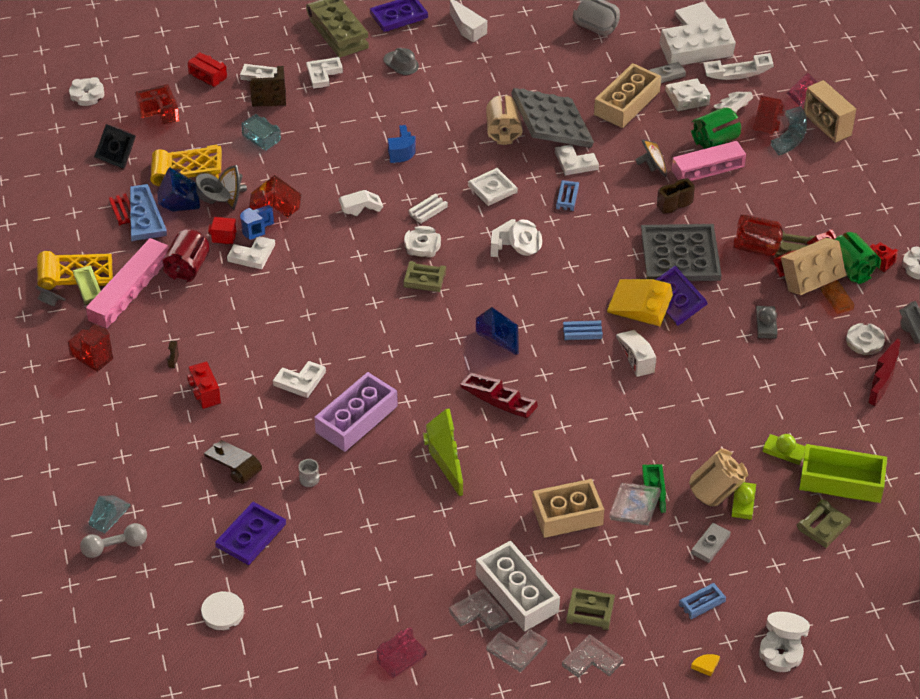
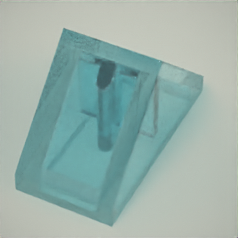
[89,495,131,533]

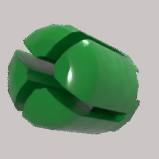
[691,107,741,149]
[835,232,881,284]

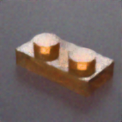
[820,280,855,314]

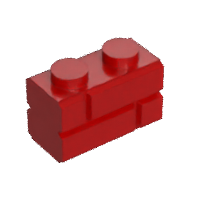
[187,52,227,87]

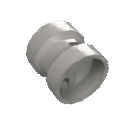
[298,459,320,487]

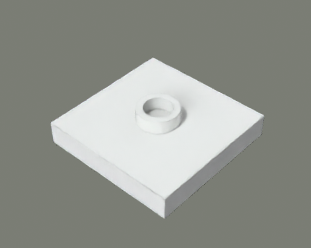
[468,168,518,206]

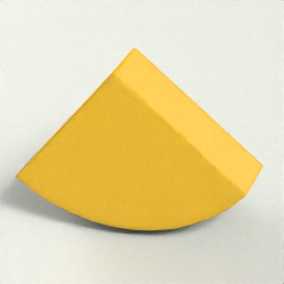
[691,654,720,676]

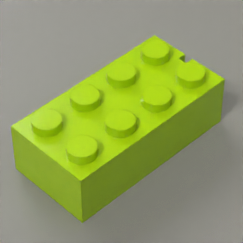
[799,444,887,503]

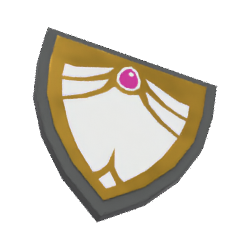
[636,140,667,177]
[219,165,247,210]

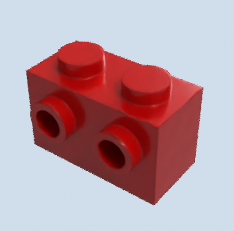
[187,361,221,409]

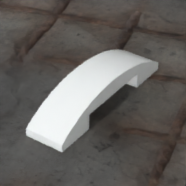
[704,53,774,80]

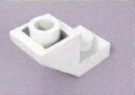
[338,190,383,216]
[491,219,515,257]

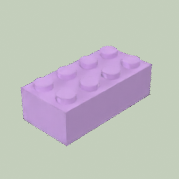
[315,372,398,452]

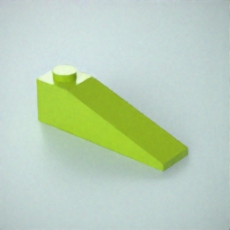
[423,409,463,496]

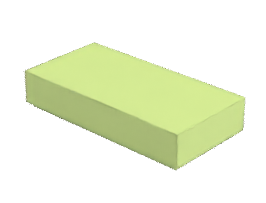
[73,265,101,305]

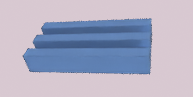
[556,180,579,211]
[563,321,603,340]
[679,583,726,619]

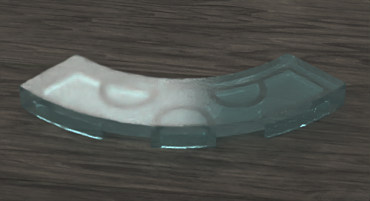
[771,106,807,155]

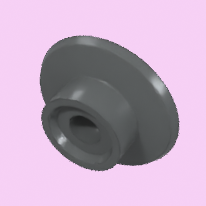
[35,285,66,307]

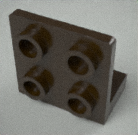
[250,66,286,107]

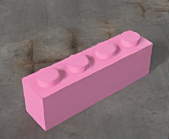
[672,141,746,181]

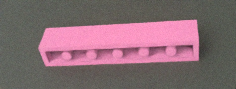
[86,238,169,328]

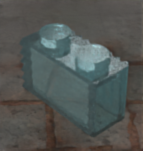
[241,114,281,151]

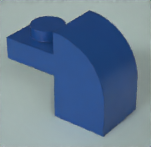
[388,125,416,163]
[240,205,274,240]

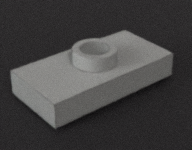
[649,62,686,83]
[691,523,731,563]

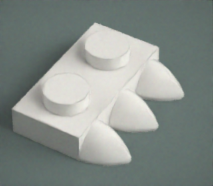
[714,92,753,113]

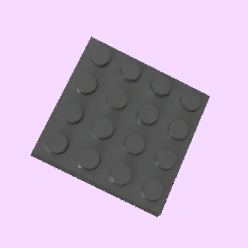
[511,88,594,148]
[641,224,722,281]

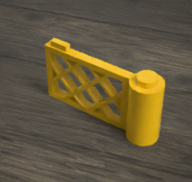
[151,145,222,186]
[37,251,113,290]

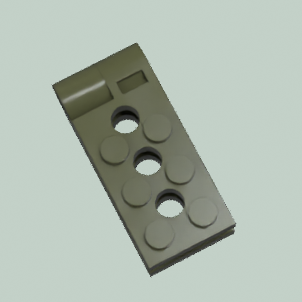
[306,0,369,58]

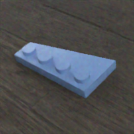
[130,184,167,241]

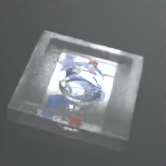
[609,482,661,526]

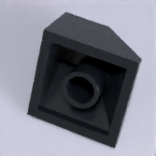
[94,124,136,169]

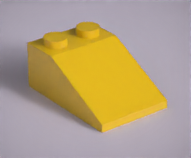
[607,279,673,327]

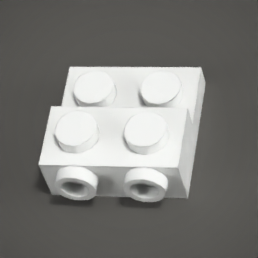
[665,79,710,111]

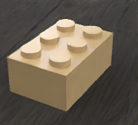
[803,80,856,143]
[781,238,847,295]
[532,479,604,538]

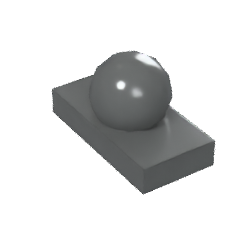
[899,301,920,344]
[756,306,778,338]

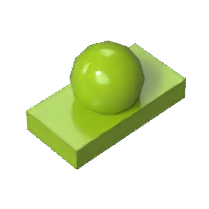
[763,434,806,465]
[731,482,756,520]

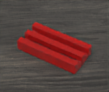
[109,193,131,225]

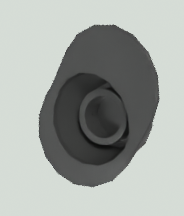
[383,48,419,75]
[196,173,230,204]

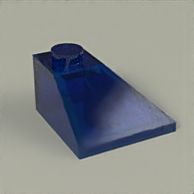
[157,167,200,212]
[476,307,519,355]

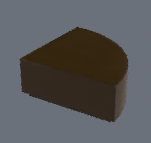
[167,341,179,368]

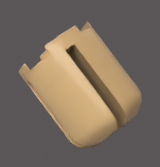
[486,95,522,145]
[689,448,748,506]

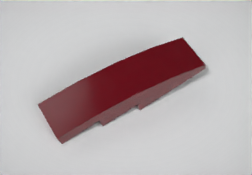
[868,338,901,406]
[460,373,538,418]

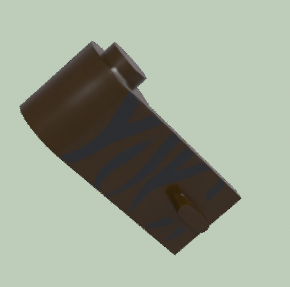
[204,440,262,484]

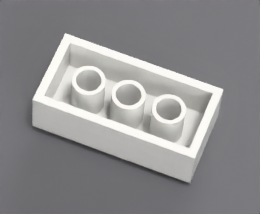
[659,18,736,65]
[476,541,560,632]

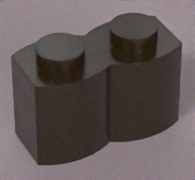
[657,178,695,214]

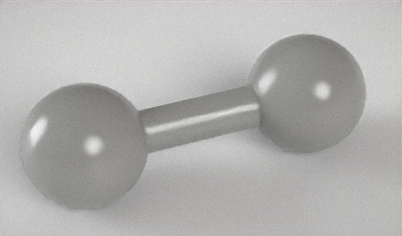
[80,523,147,558]

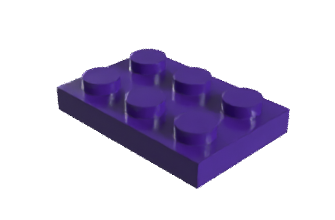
[370,0,428,32]
[656,266,708,326]
[215,502,286,565]

